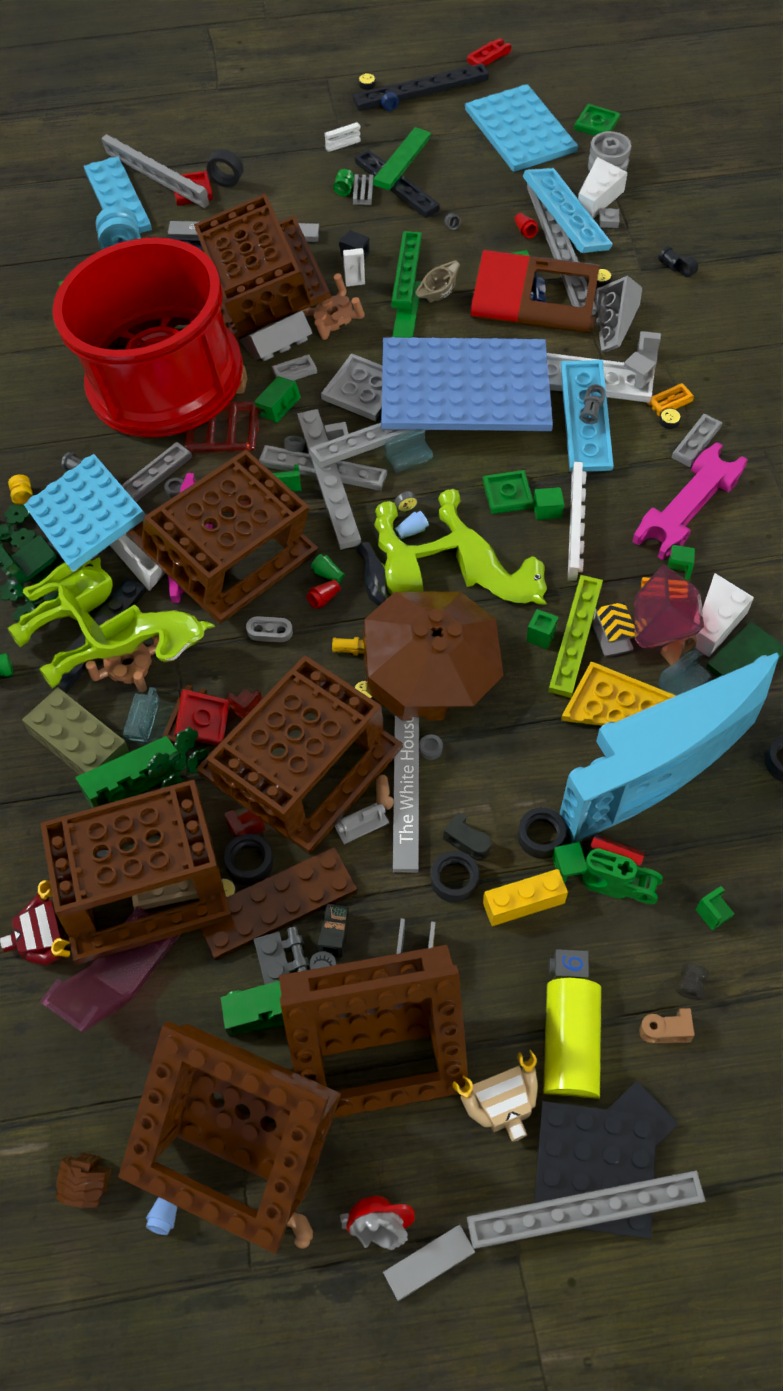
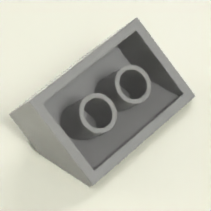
[239,311,312,361]

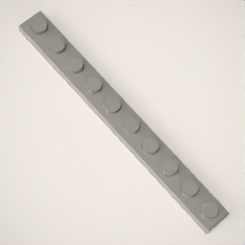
[527,184,597,315]

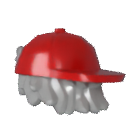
[340,1196,415,1250]

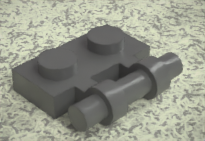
[254,927,310,984]

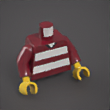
[0,880,70,966]

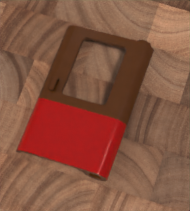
[470,250,600,333]

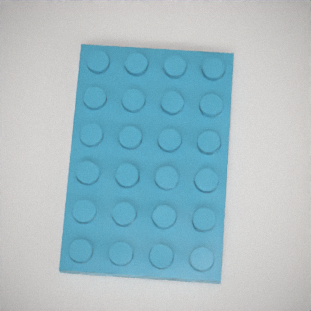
[465,84,578,172]
[24,454,146,571]

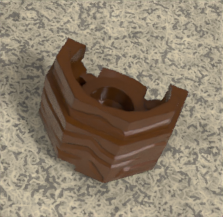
[56,1152,111,1208]

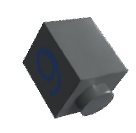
[549,949,589,980]

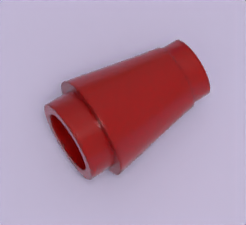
[514,213,538,238]
[306,580,341,609]

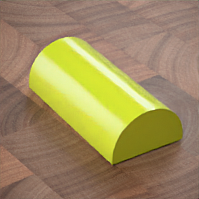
[543,978,601,1099]

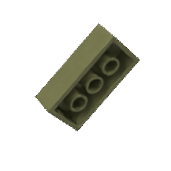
[22,687,130,775]

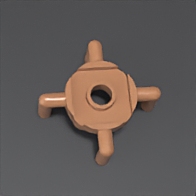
[302,274,365,340]
[86,620,159,692]

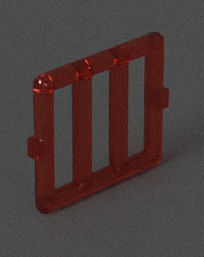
[185,401,260,452]

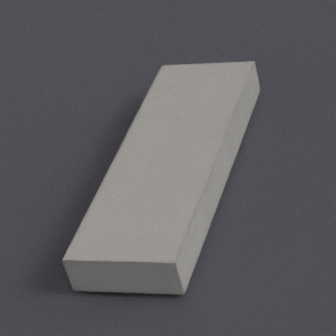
[671,414,722,467]
[383,1224,475,1301]

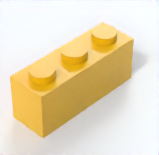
[483,869,568,926]

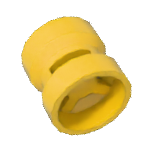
[8,475,33,505]

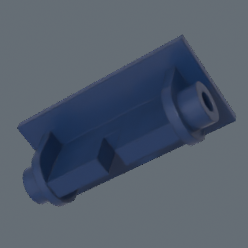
[530,272,547,303]

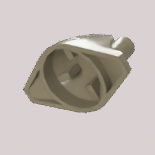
[415,260,460,303]

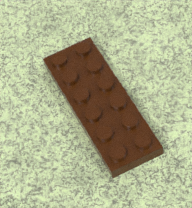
[201,847,357,961]

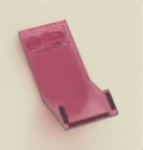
[39,906,180,1033]

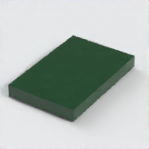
[706,622,783,677]

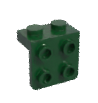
[0,535,57,585]

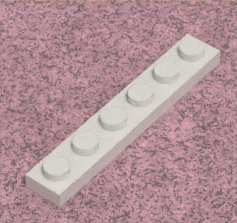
[568,462,586,581]

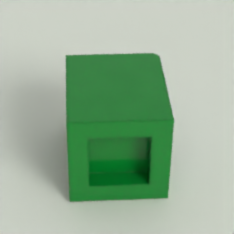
[533,487,564,520]
[667,545,695,581]
[526,609,558,650]
[552,842,587,884]
[696,886,734,931]

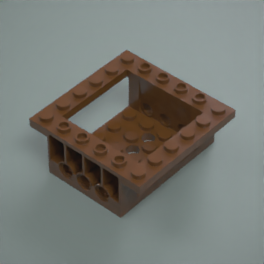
[193,193,332,339]
[126,450,318,624]
[196,655,403,855]
[40,780,232,965]
[279,945,468,1118]
[118,1021,341,1254]

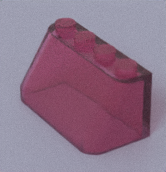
[634,564,704,648]

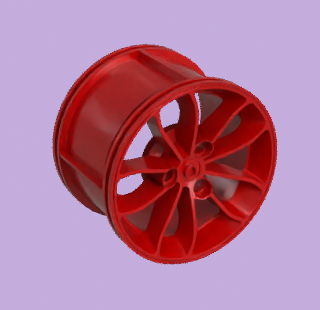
[53,238,244,437]

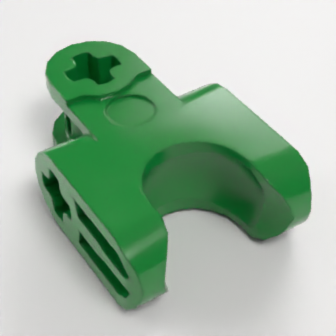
[581,848,663,904]

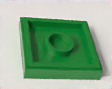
[574,104,621,136]
[482,470,534,514]

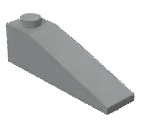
[595,276,642,353]

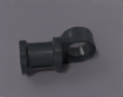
[658,246,698,277]

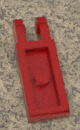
[467,38,512,66]

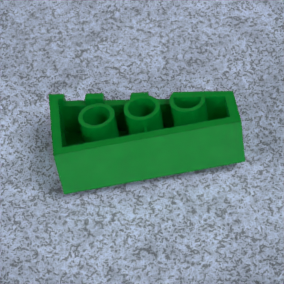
[75,736,185,808]

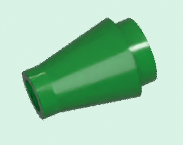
[311,554,345,584]

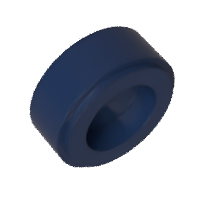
[381,92,399,111]

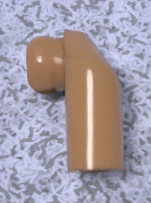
[376,775,394,810]
[287,1212,313,1248]

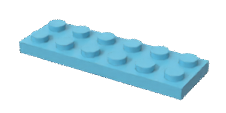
[84,157,152,233]
[523,168,613,253]
[561,360,613,472]

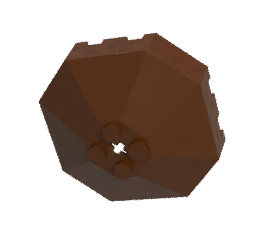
[362,592,503,721]

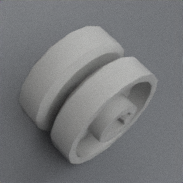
[588,131,631,171]

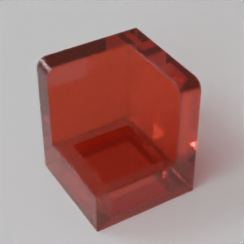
[227,689,262,719]
[224,809,265,837]

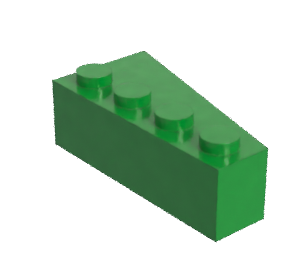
[221,981,284,1036]

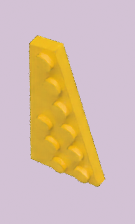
[561,661,676,726]

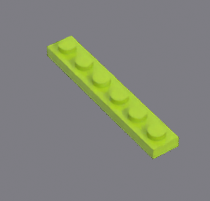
[548,575,603,698]

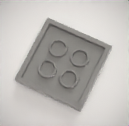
[321,353,383,421]

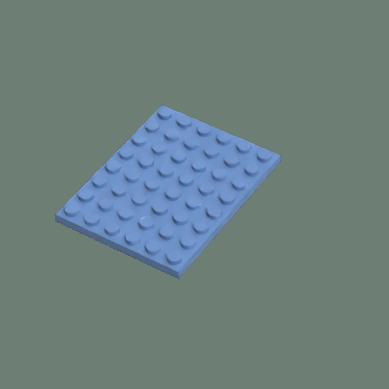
[381,337,553,431]

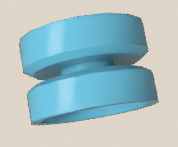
[96,206,141,250]

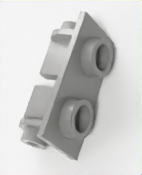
[335,803,389,844]

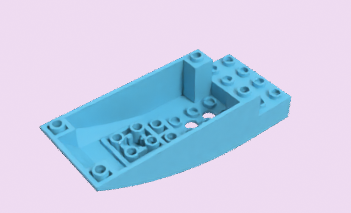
[560,653,779,844]

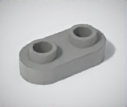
[246,616,293,642]

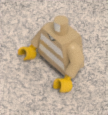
[452,1050,538,1142]

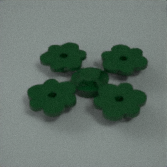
[0,504,36,549]
[0,566,59,622]
[147,727,208,789]

